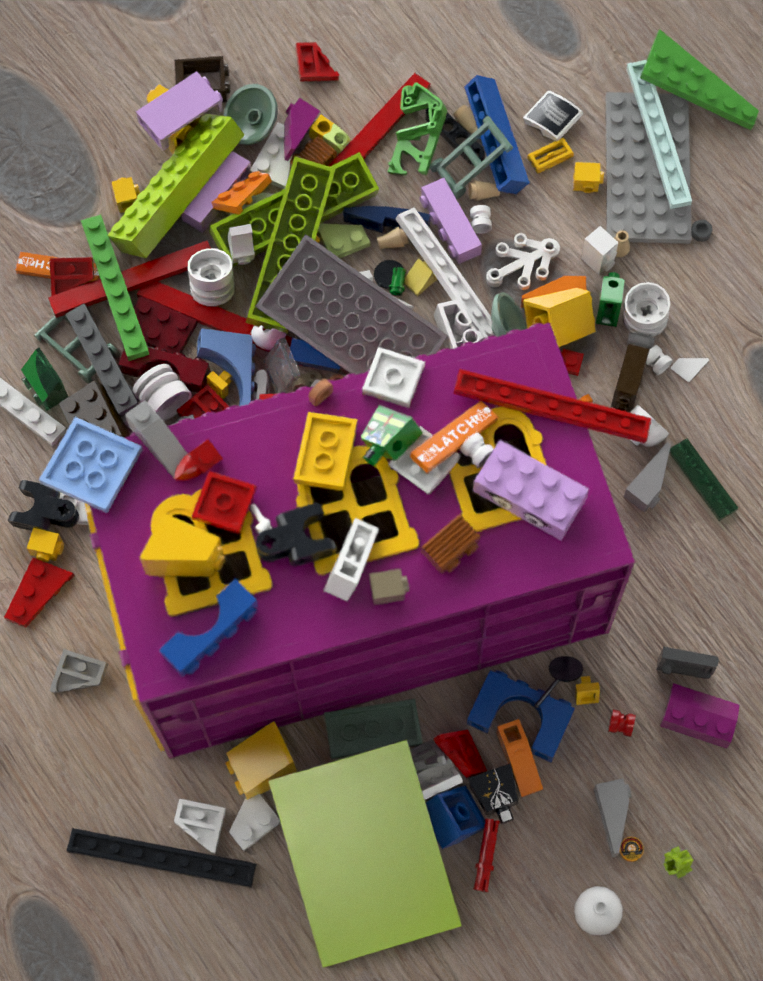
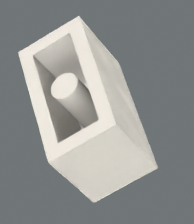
[581,226,618,275]

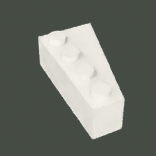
[434,299,484,349]

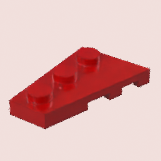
[4,558,75,628]

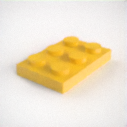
[294,412,358,491]

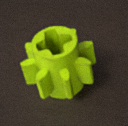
[663,846,694,879]

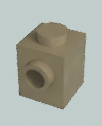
[370,569,409,605]

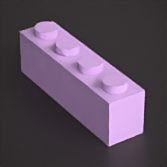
[181,151,251,233]
[419,178,482,264]

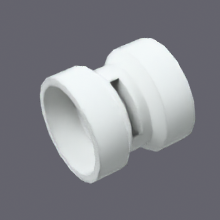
[470,205,492,234]
[646,345,673,375]
[460,433,494,468]

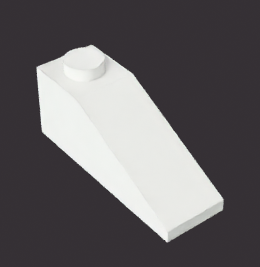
[324,518,378,601]

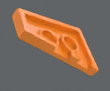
[211,171,272,214]

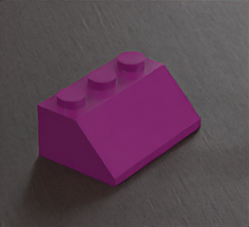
[660,683,740,749]

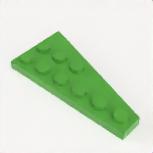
[640,29,759,130]

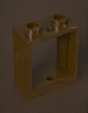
[174,56,230,102]
[611,343,650,412]

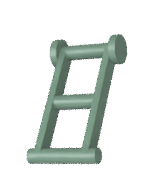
[429,116,513,199]
[34,315,121,384]

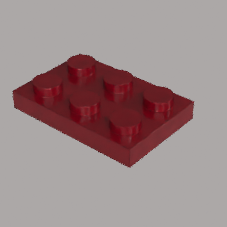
[134,296,198,354]

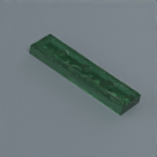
[669,438,738,521]

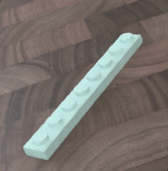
[626,60,692,209]

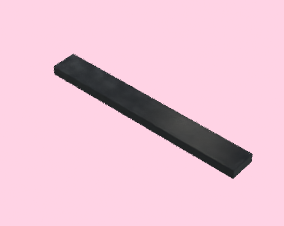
[67,828,257,888]

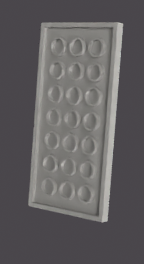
[605,92,692,244]
[255,234,448,375]

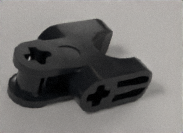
[8,480,79,531]
[256,503,337,567]

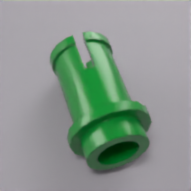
[388,267,406,296]

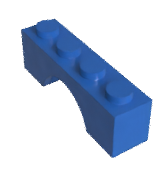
[159,579,258,677]

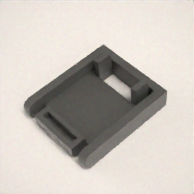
[656,647,719,679]

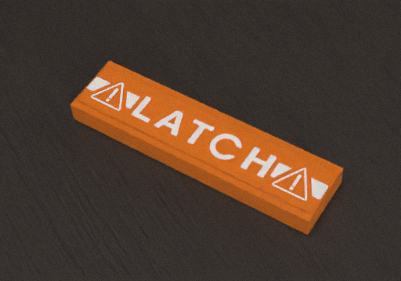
[16,252,100,284]
[410,401,498,473]

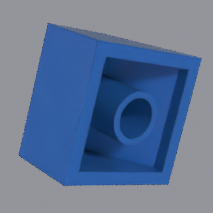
[426,785,485,849]

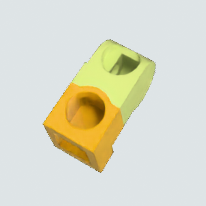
[309,115,350,153]

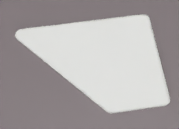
[671,358,709,382]

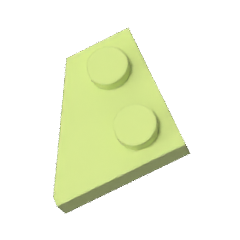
[318,224,371,258]

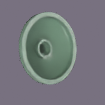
[223,84,278,145]
[491,292,527,337]

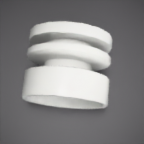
[188,249,235,306]
[623,282,670,337]
[132,364,191,421]

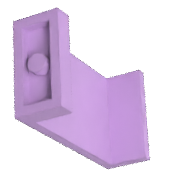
[136,71,223,151]

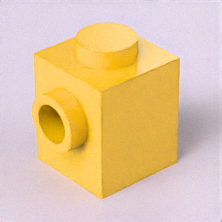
[573,162,604,193]
[111,177,140,213]
[27,528,64,562]

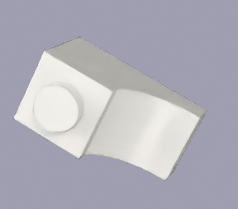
[228,224,255,265]

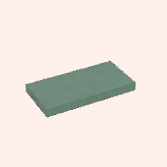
[324,699,423,759]

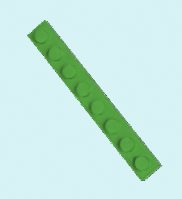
[81,214,149,361]

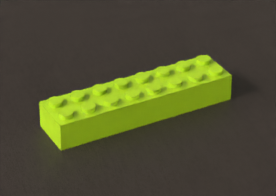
[107,113,245,258]
[209,152,379,267]
[246,156,336,335]

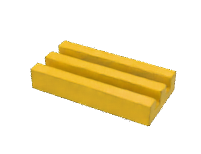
[527,137,574,174]

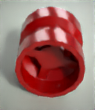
[608,709,636,737]

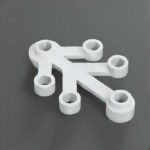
[486,233,560,290]

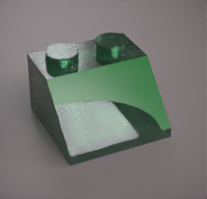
[21,347,68,411]

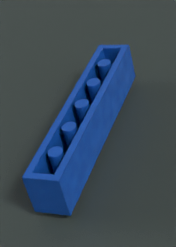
[464,75,529,194]

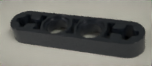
[425,108,485,165]

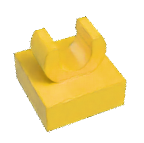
[207,370,232,399]
[575,676,600,705]

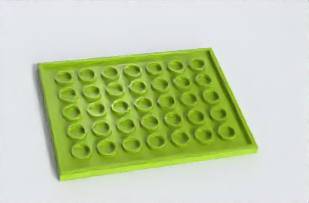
[269,739,462,968]

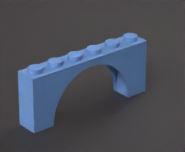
[197,328,256,406]

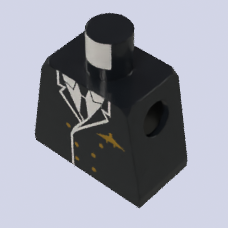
[468,763,518,824]

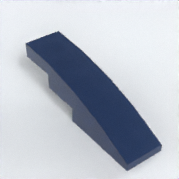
[343,206,431,233]

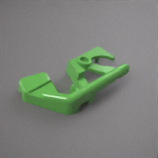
[388,82,447,175]

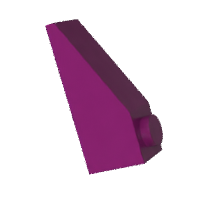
[284,98,320,162]

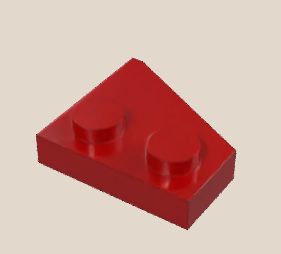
[295,42,339,82]
[49,257,94,296]
[176,385,229,419]
[433,729,487,778]

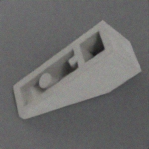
[125,400,187,478]
[624,442,671,513]
[593,778,631,858]

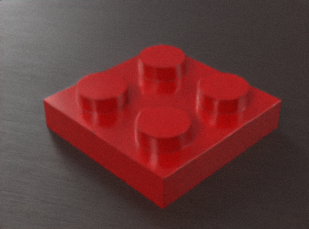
[191,471,257,534]

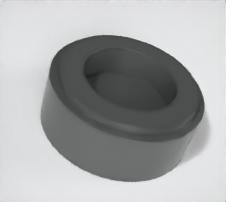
[691,220,713,242]

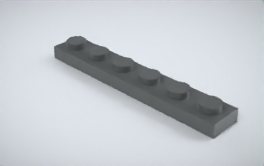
[66,304,139,417]

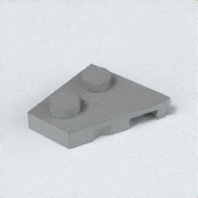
[50,649,108,693]

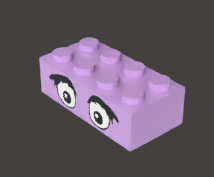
[473,440,589,540]

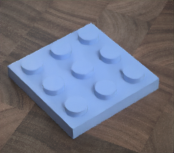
[39,417,142,513]

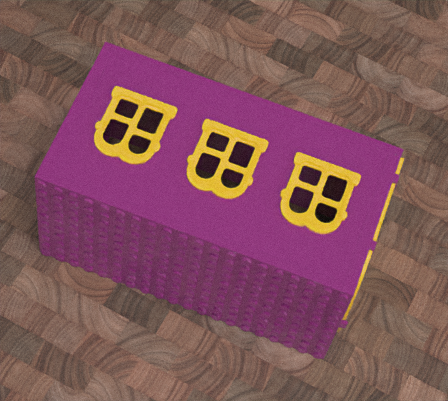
[85,323,635,759]

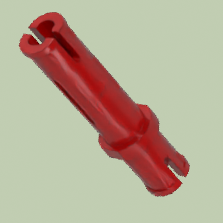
[473,818,500,893]

